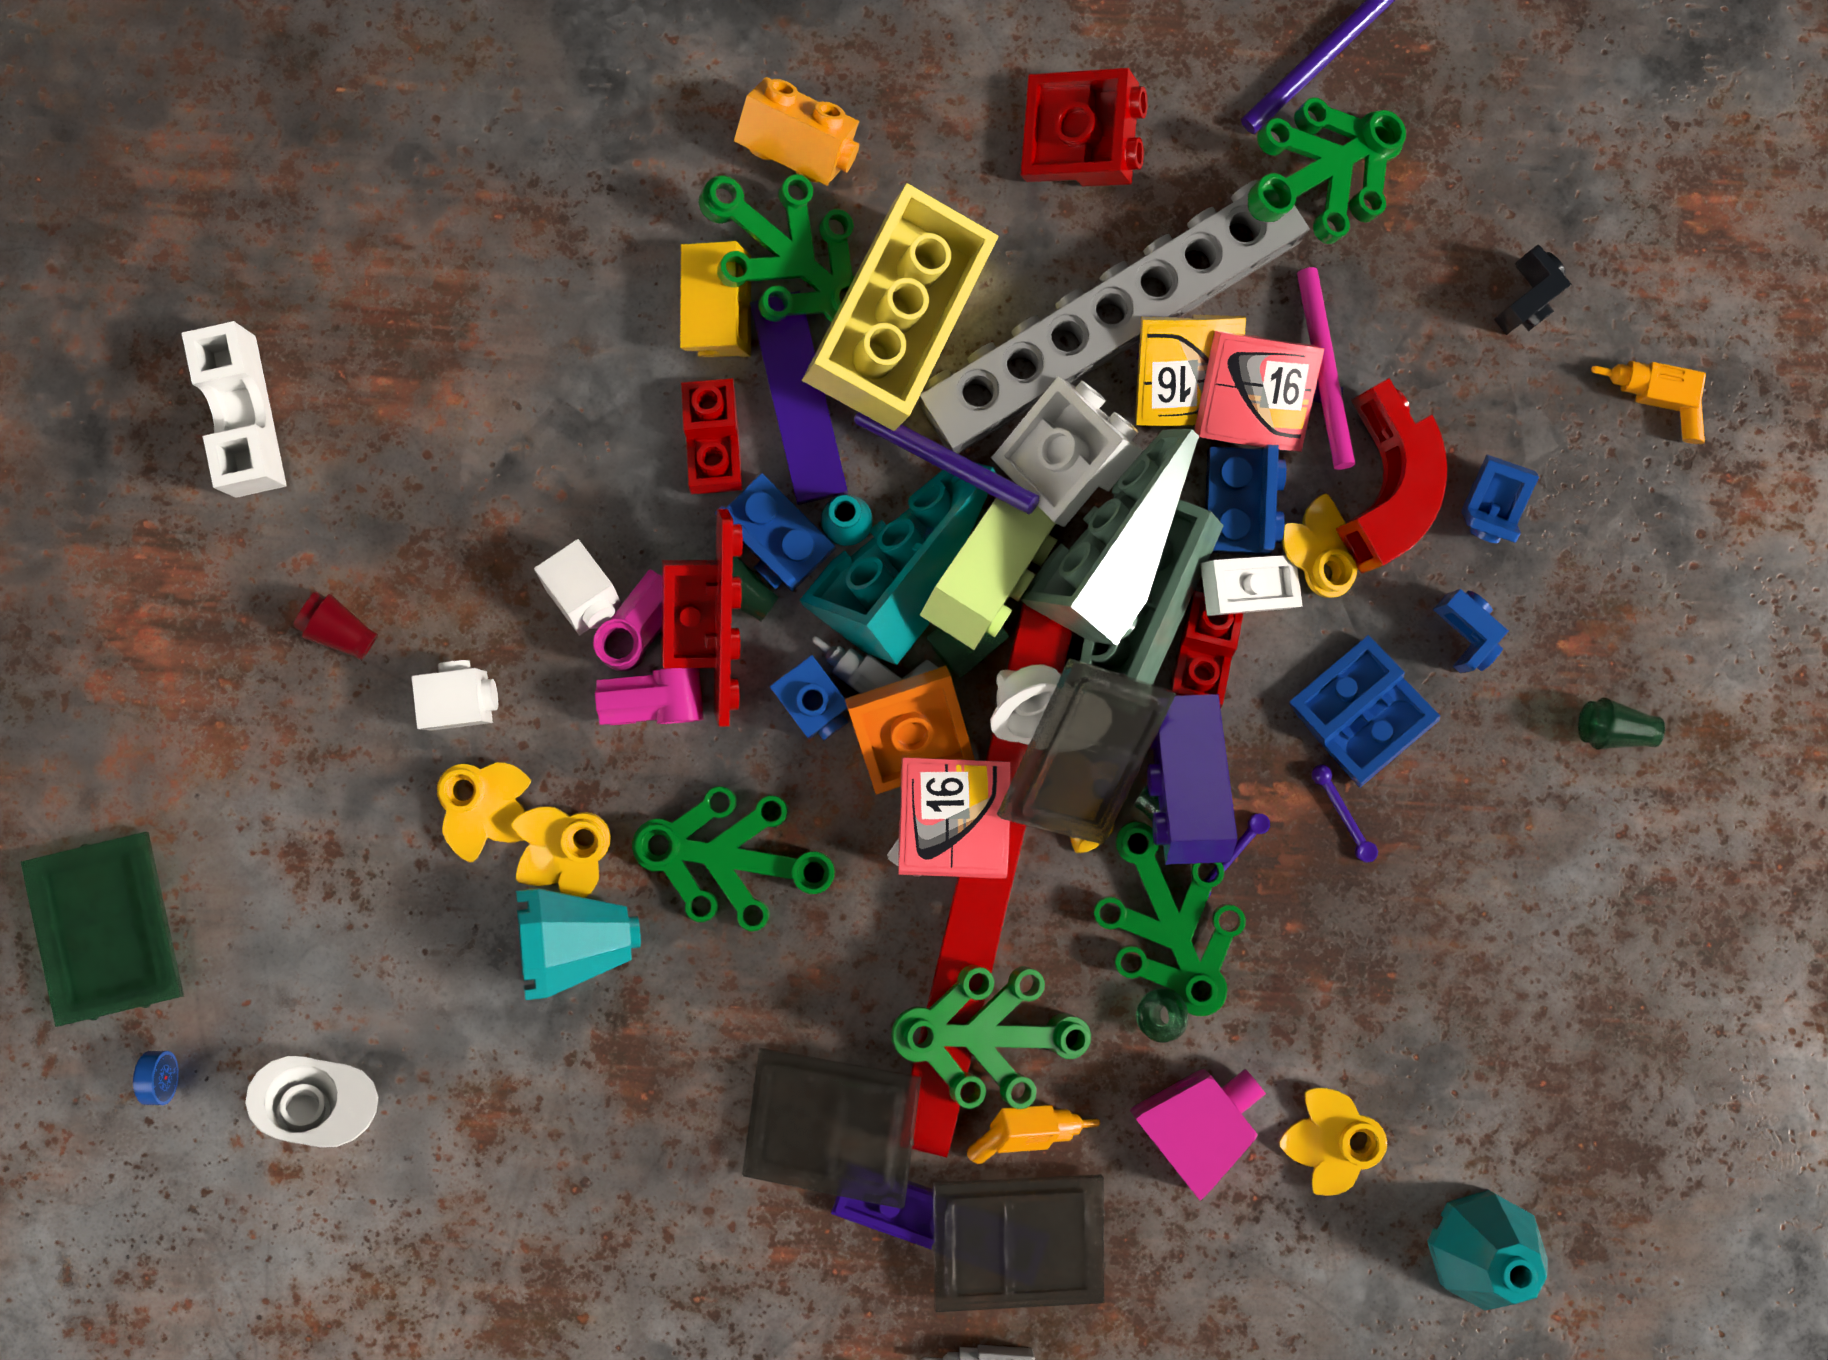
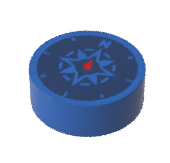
[133,1051,179,1105]

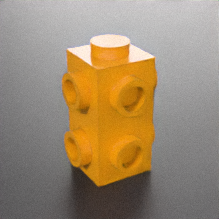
[734,77,860,186]

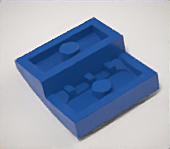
[1289,635,1440,788]

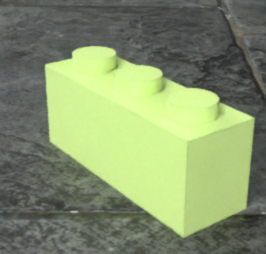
[920,498,1058,650]

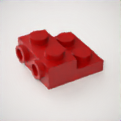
[1021,68,1148,187]

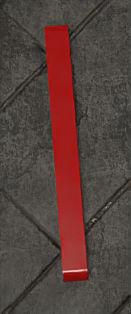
[895,583,1072,1158]

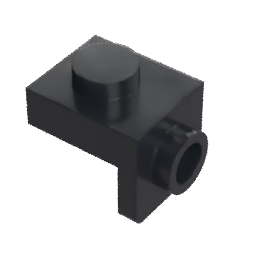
[1494,245,1572,335]

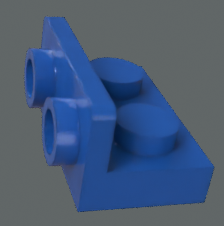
[1205,444,1287,556]
[715,473,836,592]

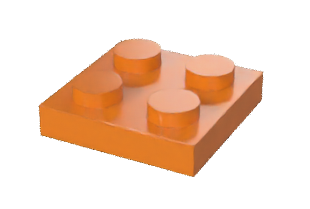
[845,666,975,795]

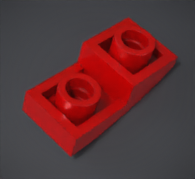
[681,378,743,495]
[1168,591,1244,709]

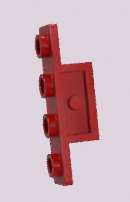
[661,509,743,727]

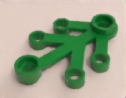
[1247,97,1406,244]
[699,174,855,322]
[632,787,835,931]
[1094,821,1246,1016]
[891,965,1091,1109]

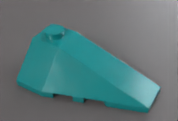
[799,463,997,665]

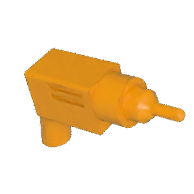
[1591,361,1706,444]
[967,1105,1100,1164]

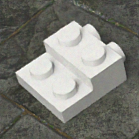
[991,376,1143,527]

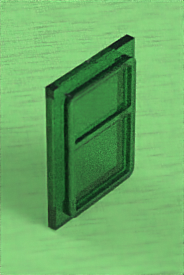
[21,832,184,1027]

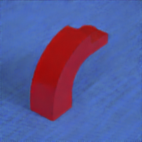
[1336,378,1447,574]

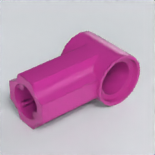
[593,569,662,671]
[595,668,704,726]

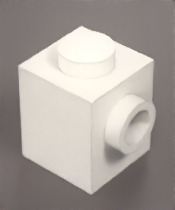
[534,539,622,636]
[412,660,498,731]

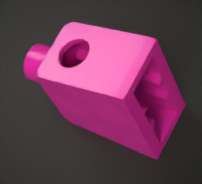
[1130,1069,1266,1200]

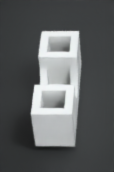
[182,321,287,498]

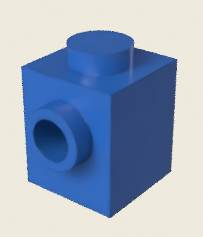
[769,655,849,741]

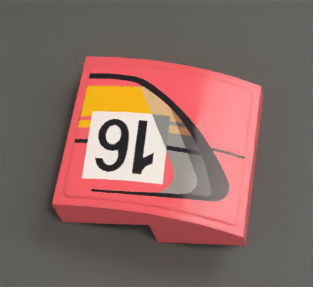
[1194,331,1325,452]
[898,758,1010,878]

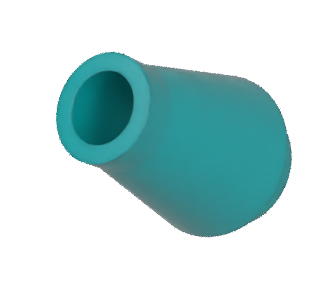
[821,494,873,546]

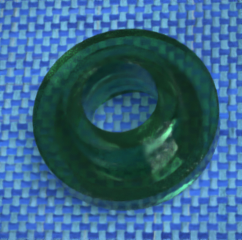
[1136,989,1188,1043]

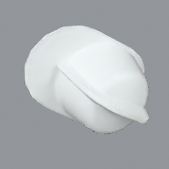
[990,664,1111,752]
[245,1056,378,1147]

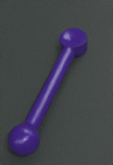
[1311,764,1378,862]
[1203,813,1270,898]

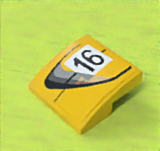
[1135,315,1246,426]

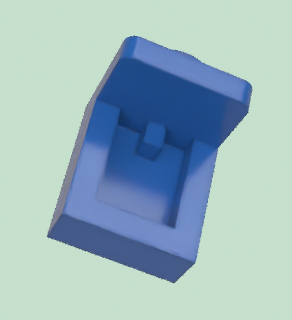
[1461,454,1539,543]
[1432,589,1509,674]

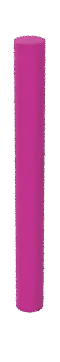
[1297,267,1355,470]

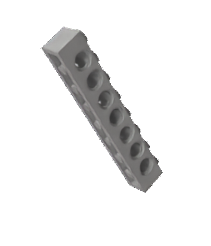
[919,180,1310,454]

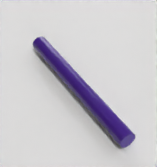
[1241,0,1395,134]
[854,411,1039,515]

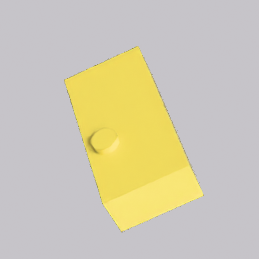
[802,183,999,431]

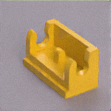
[680,241,751,357]

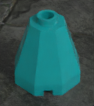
[516,888,641,1000]
[1427,1190,1548,1311]

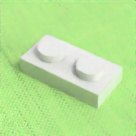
[1200,555,1302,616]

